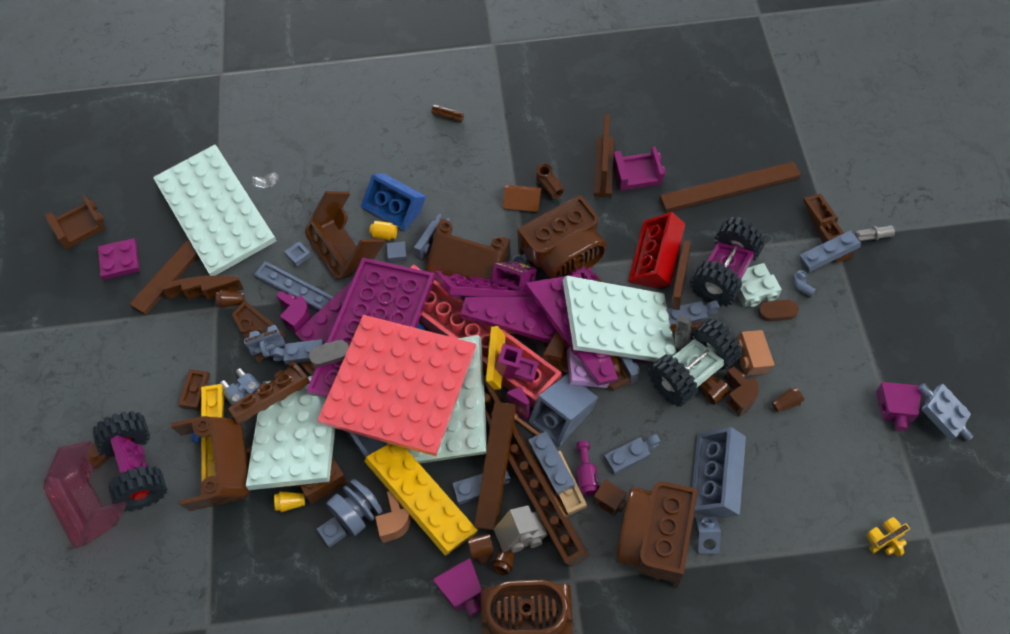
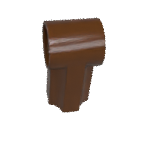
[536,163,565,199]
[698,375,730,405]
[468,534,494,565]

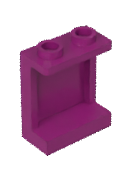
[613,146,666,191]

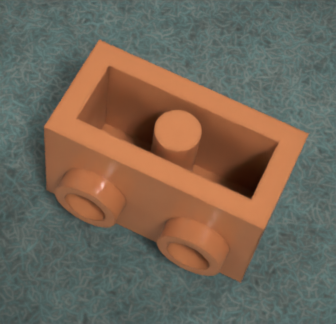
[736,330,775,376]

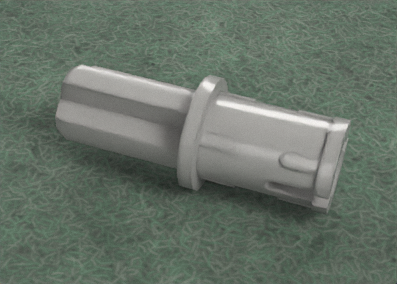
[856,225,895,241]

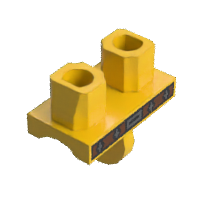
[866,517,910,557]

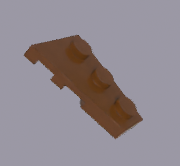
[232,300,286,364]

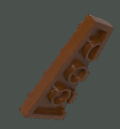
[229,360,310,424]

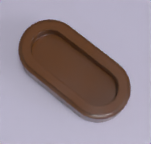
[759,300,799,321]

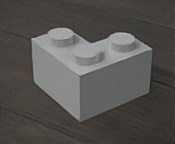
[494,506,548,553]

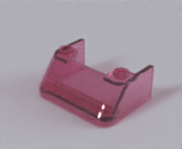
[43,441,127,548]

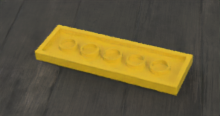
[364,443,478,556]

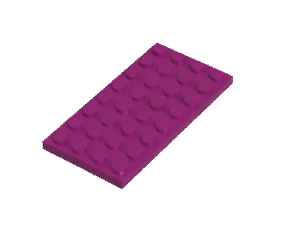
[307,257,435,399]

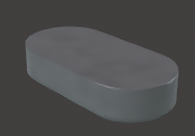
[309,340,349,367]

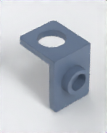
[695,517,721,554]

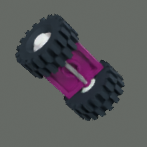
[690,217,766,307]

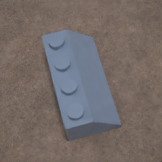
[692,427,746,517]

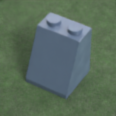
[529,374,598,446]

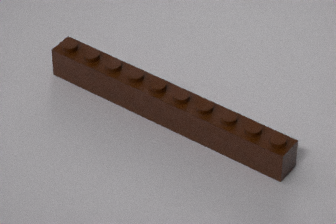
[483,376,591,567]

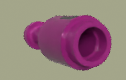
[576,440,600,496]

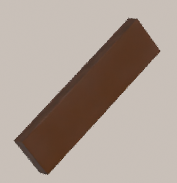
[672,240,691,310]

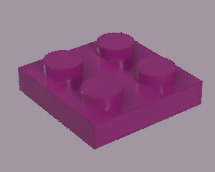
[98,238,140,280]

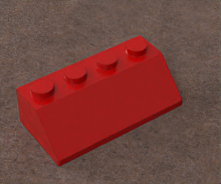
[628,212,685,289]

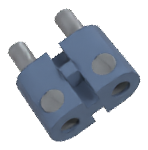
[220,368,261,406]

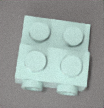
[737,263,782,308]

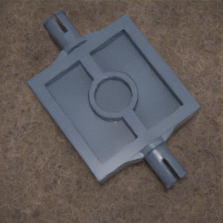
[918,383,974,441]

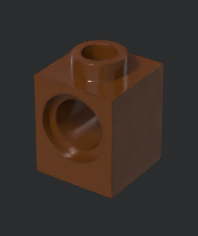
[593,479,627,517]

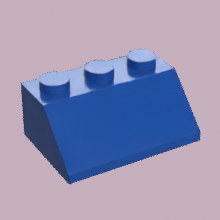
[361,173,426,230]

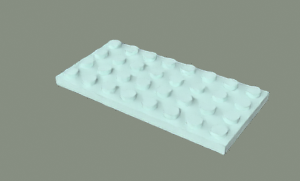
[153,144,277,276]

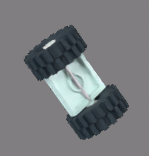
[648,318,742,407]

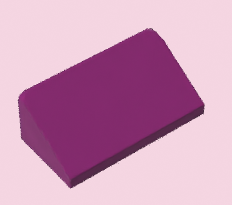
[506,386,530,421]

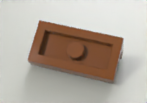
[503,185,542,212]

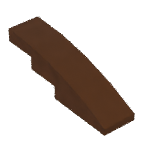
[803,193,854,263]
[161,275,244,300]

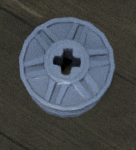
[326,478,382,537]

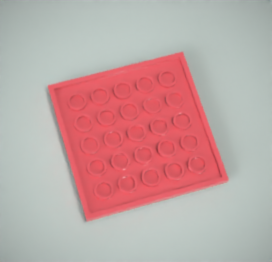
[317,315,476,456]

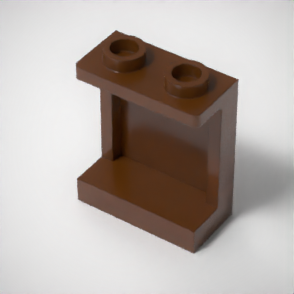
[45,196,106,249]

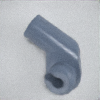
[793,270,816,297]

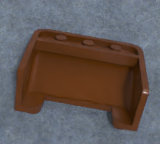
[425,219,511,282]

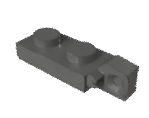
[674,315,692,353]

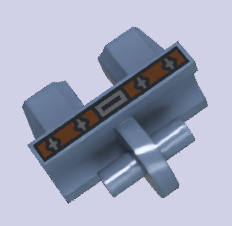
[244,325,285,357]

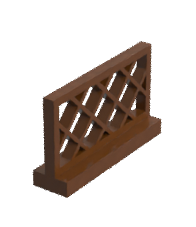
[594,114,614,198]

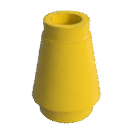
[274,491,305,512]

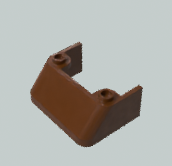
[305,191,385,279]
[171,416,251,511]

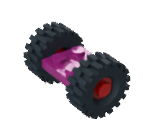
[92,411,168,512]

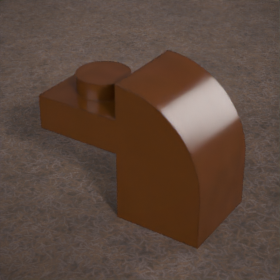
[725,366,759,417]

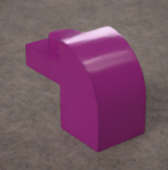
[276,291,310,333]
[496,344,539,383]

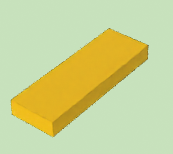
[486,326,506,390]

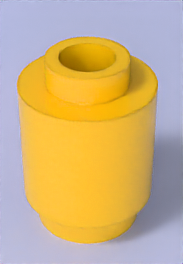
[370,221,397,241]

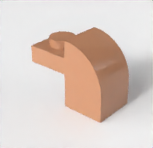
[375,492,411,543]

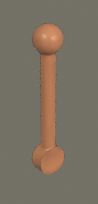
[514,413,541,436]

